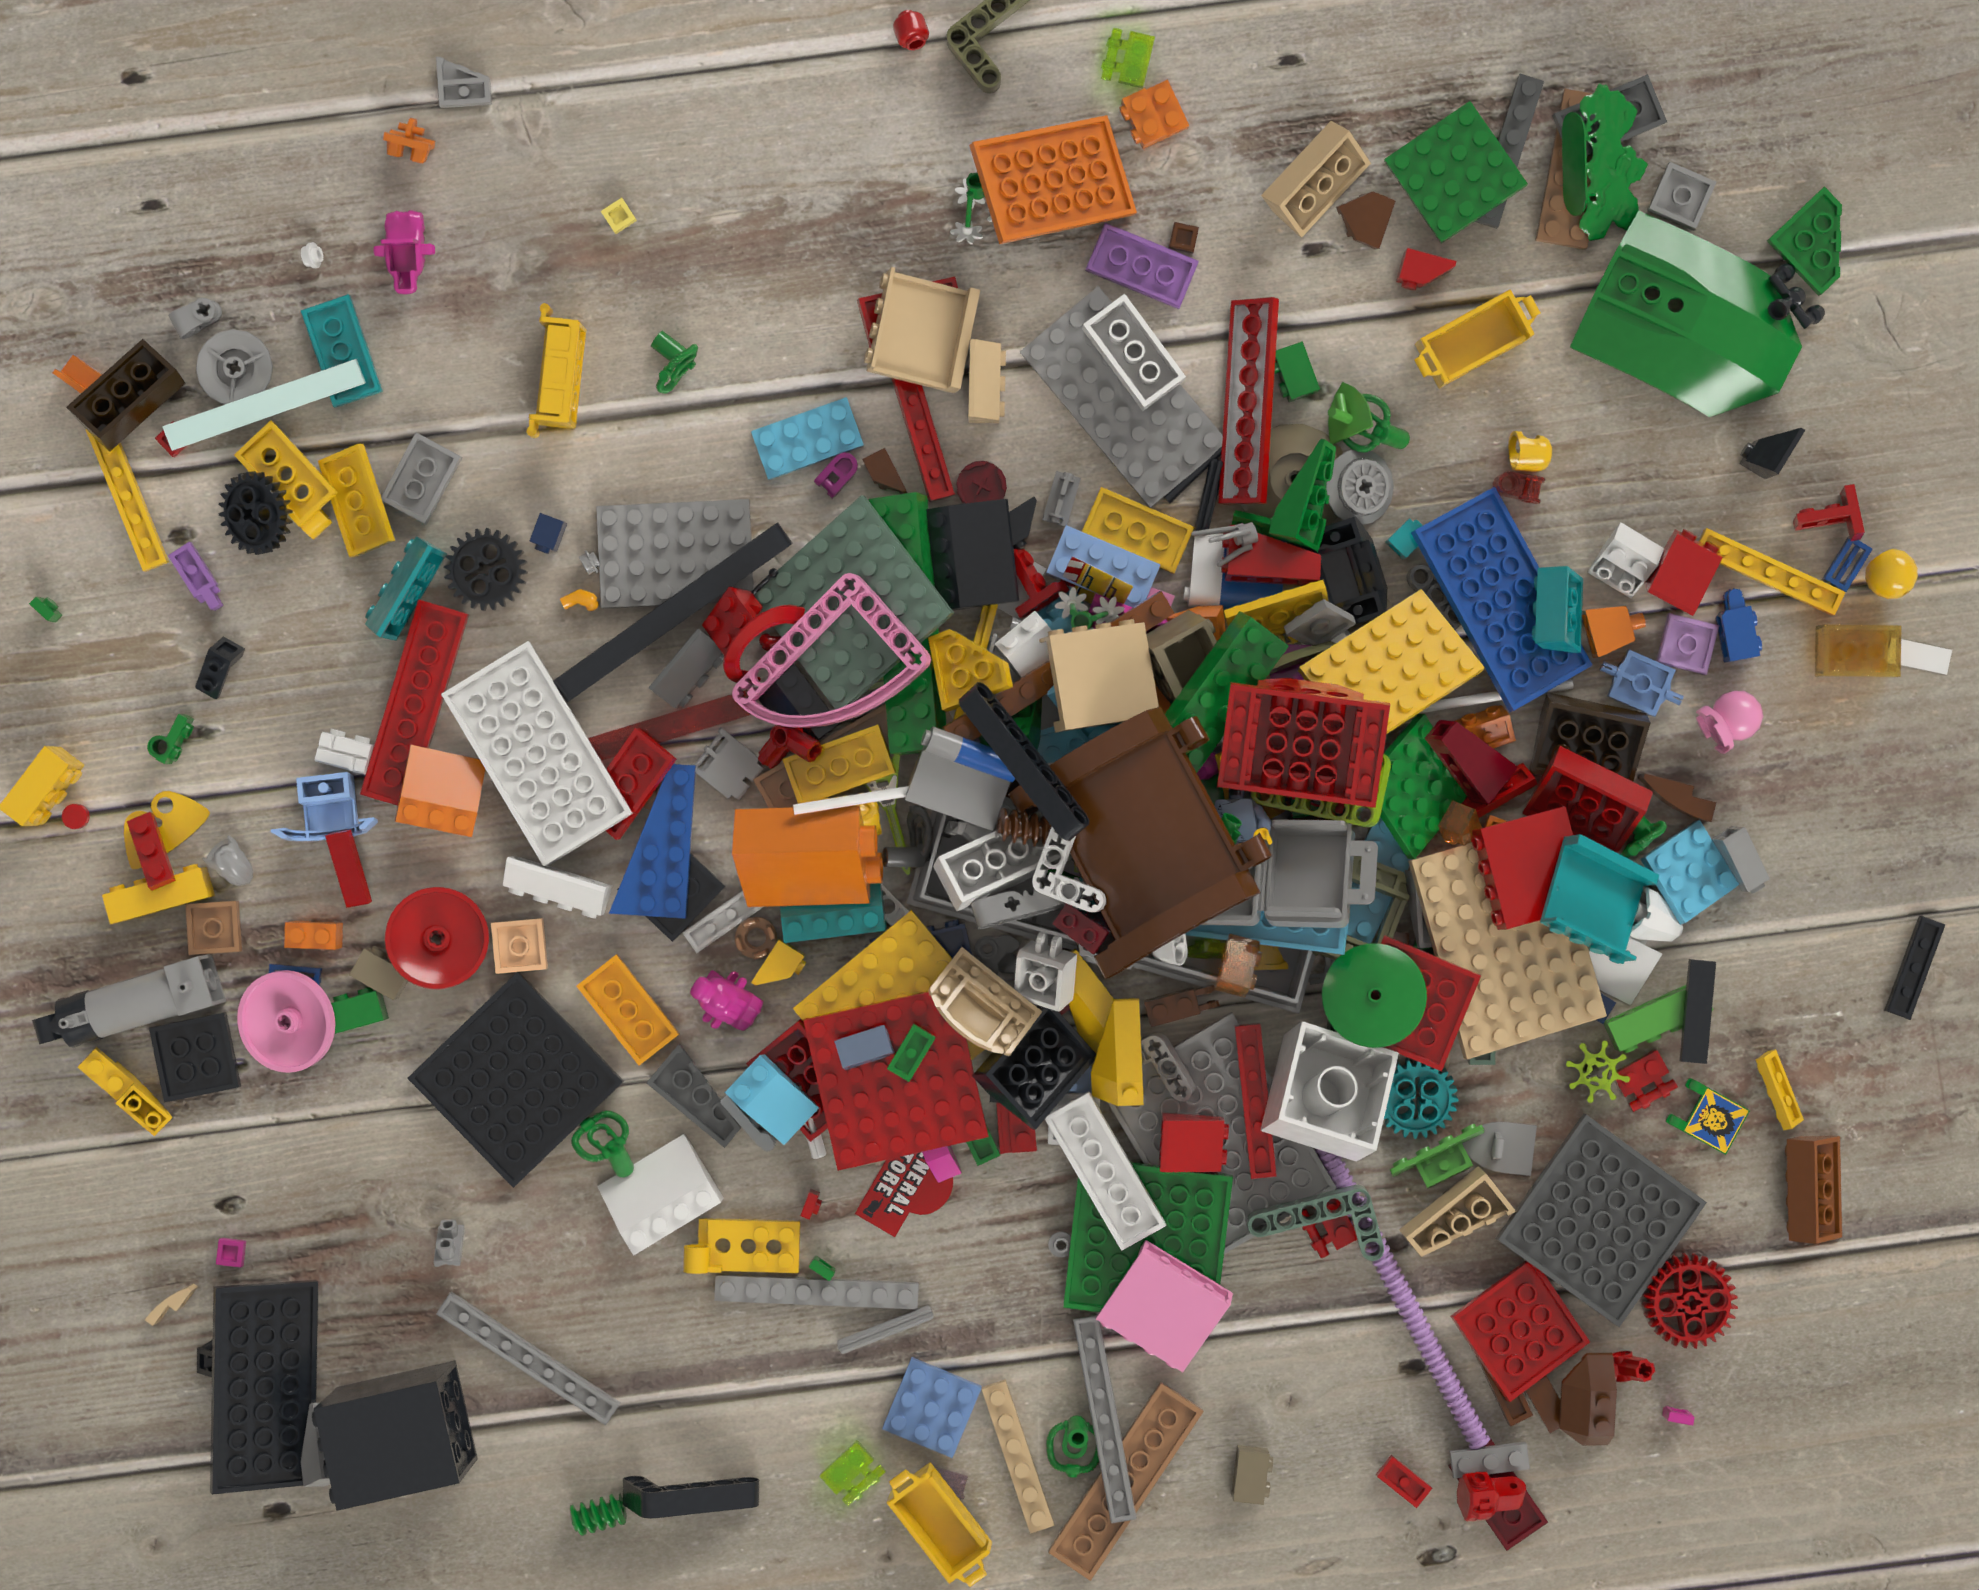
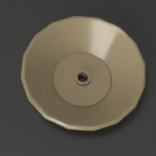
[1241,424,1343,526]

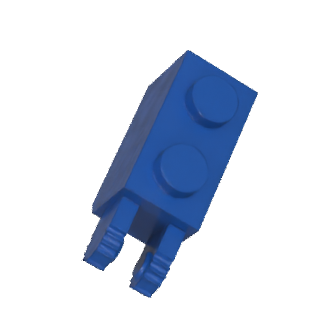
[1716,588,1762,663]

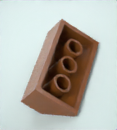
[1785,1136,1842,1244]

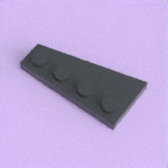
[647,1043,742,1148]

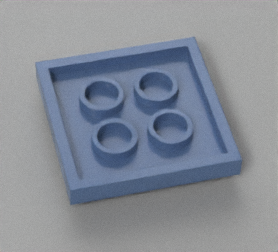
[882,1357,982,1458]

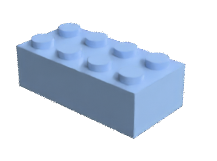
[1046,525,1160,607]

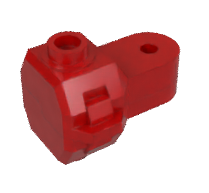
[1457,1471,1526,1522]

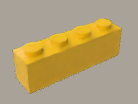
[102,864,215,924]

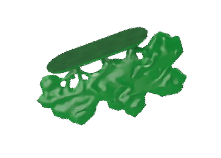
[1562,84,1648,241]

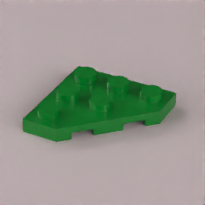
[1767,186,1842,296]

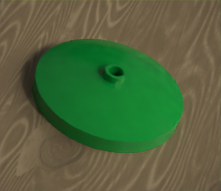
[1321,943,1427,1048]

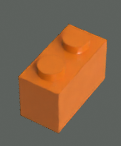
[284,921,343,950]

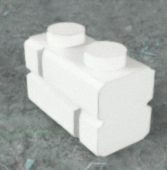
[314,728,374,774]

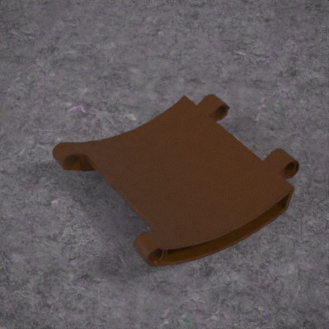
[1008,707,1272,979]

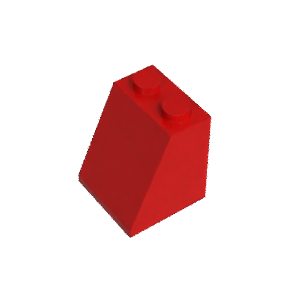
[1644,529,1723,616]
[1159,1113,1229,1172]

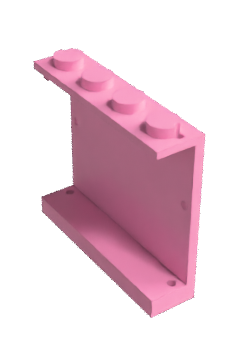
[1096,1240,1233,1372]

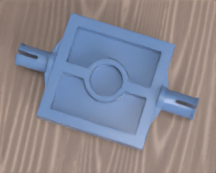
[1599,649,1684,717]

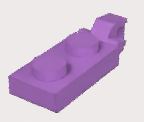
[168,542,224,611]

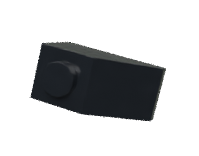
[1009,497,1037,549]

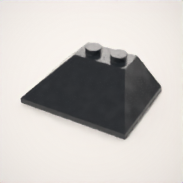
[1287,516,1388,624]

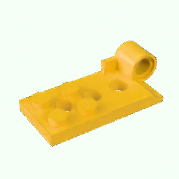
[234,420,338,540]
[683,1218,801,1274]

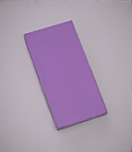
[1085,223,1199,309]

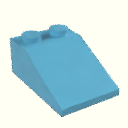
[725,1054,820,1145]

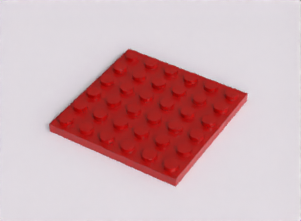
[803,991,989,1171]

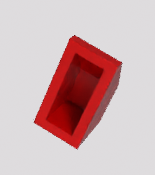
[1396,248,1457,290]

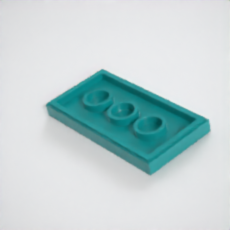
[301,294,383,408]

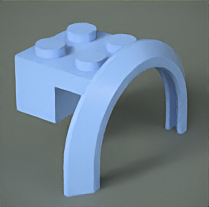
[270,772,378,841]

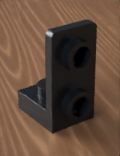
[195,636,245,699]

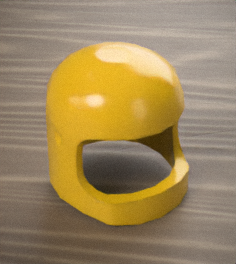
[1508,431,1552,472]

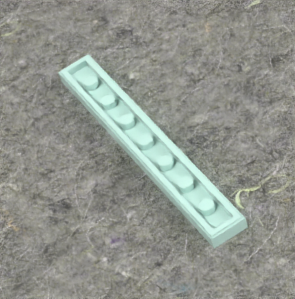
[162,359,366,451]

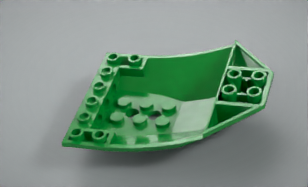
[1570,211,1802,418]

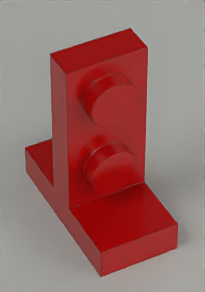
[1793,484,1865,541]
[1014,549,1069,618]

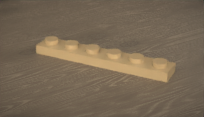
[982,1379,1054,1534]

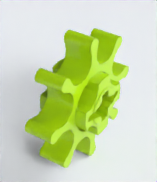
[1566,1040,1630,1103]

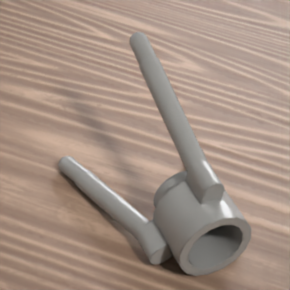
[1191,522,1258,567]

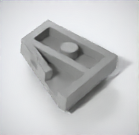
[436,57,492,108]

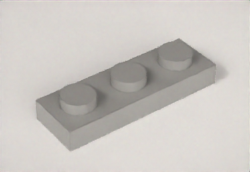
[1449,1442,1530,1478]

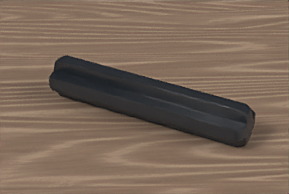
[1194,459,1223,531]

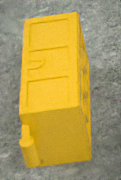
[1414,289,1541,389]
[526,303,587,438]
[887,1462,992,1587]

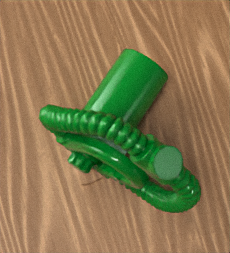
[651,331,698,394]
[1342,394,1410,453]
[1620,816,1667,858]
[571,1110,634,1178]
[1046,1415,1099,1478]

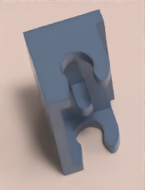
[835,1025,895,1070]

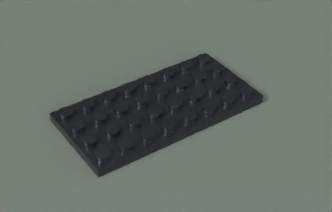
[210,1280,318,1495]

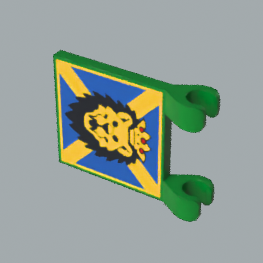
[1666,1078,1750,1155]

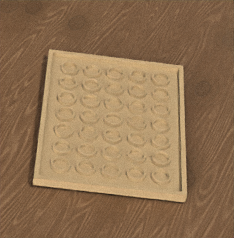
[1408,842,1607,1059]

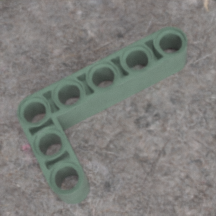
[1247,1184,1384,1261]

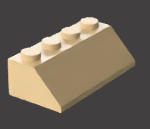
[1261,121,1371,238]

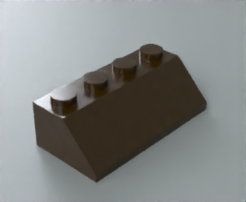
[66,339,186,452]

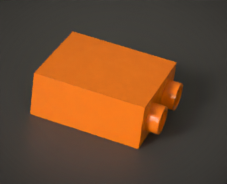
[732,805,883,907]

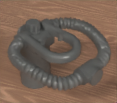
[882,805,933,867]

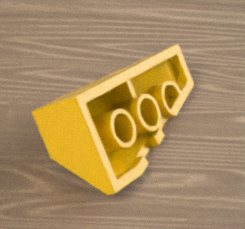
[1069,948,1114,1054]
[1091,998,1144,1106]

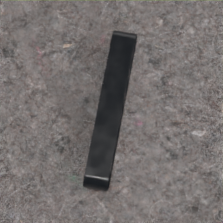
[959,682,1089,841]

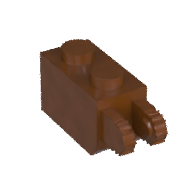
[1144,985,1220,1027]

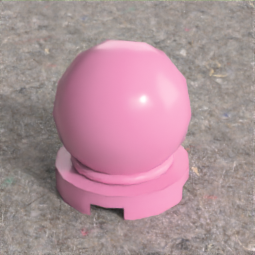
[1696,691,1764,754]

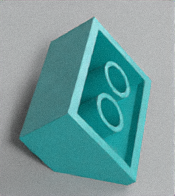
[1532,566,1583,653]

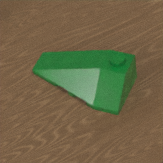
[1269,439,1336,552]

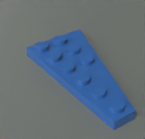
[609,764,696,919]

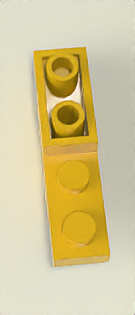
[78,1046,172,1136]

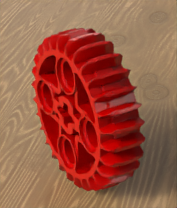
[1641,1253,1738,1349]

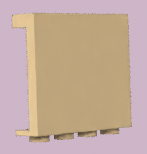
[864,267,980,393]
[1039,619,1159,733]

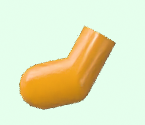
[560,589,599,611]

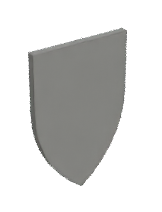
[1463,1122,1537,1176]

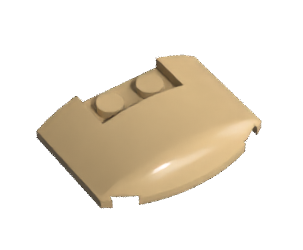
[928,947,1042,1056]

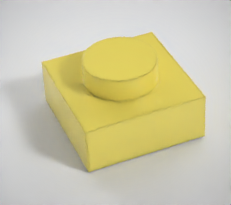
[601,198,637,234]

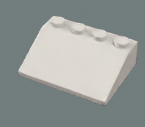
[597,1133,724,1256]

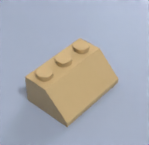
[968,339,1006,424]

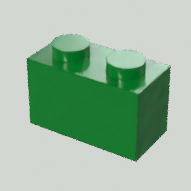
[1274,341,1320,403]
[331,987,389,1034]

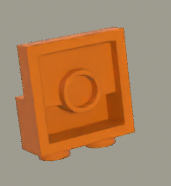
[1119,79,1189,149]

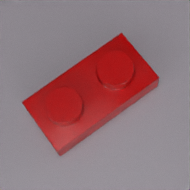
[1376,1455,1433,1508]

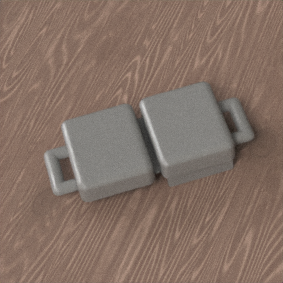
[1201,820,1378,928]

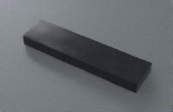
[1884,915,1946,1020]
[1679,959,1716,1064]

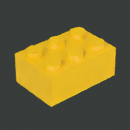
[0,746,85,826]

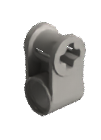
[168,298,222,339]

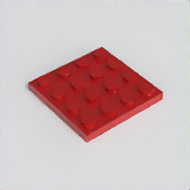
[1371,935,1481,1071]
[1450,1261,1590,1402]

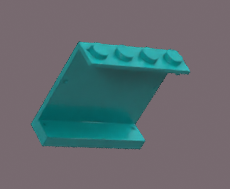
[1540,834,1659,964]

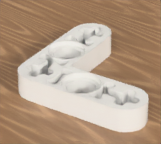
[1032,827,1106,912]

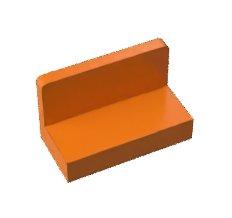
[52,355,102,393]

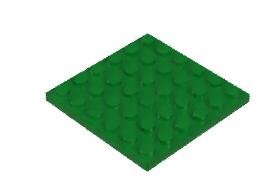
[1063,1162,1233,1312]

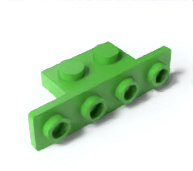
[1390,1124,1484,1189]

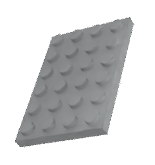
[596,499,754,608]

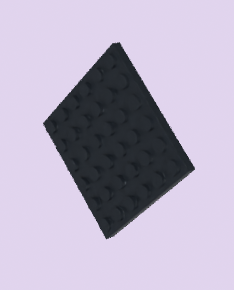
[407,972,624,1188]

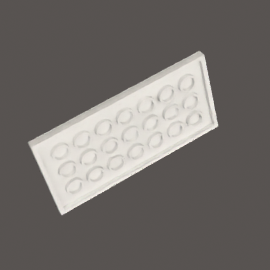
[441,641,633,867]

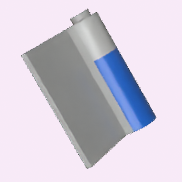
[904,727,1015,831]

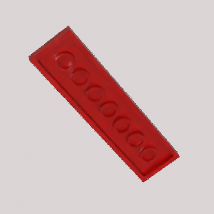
[360,599,469,806]

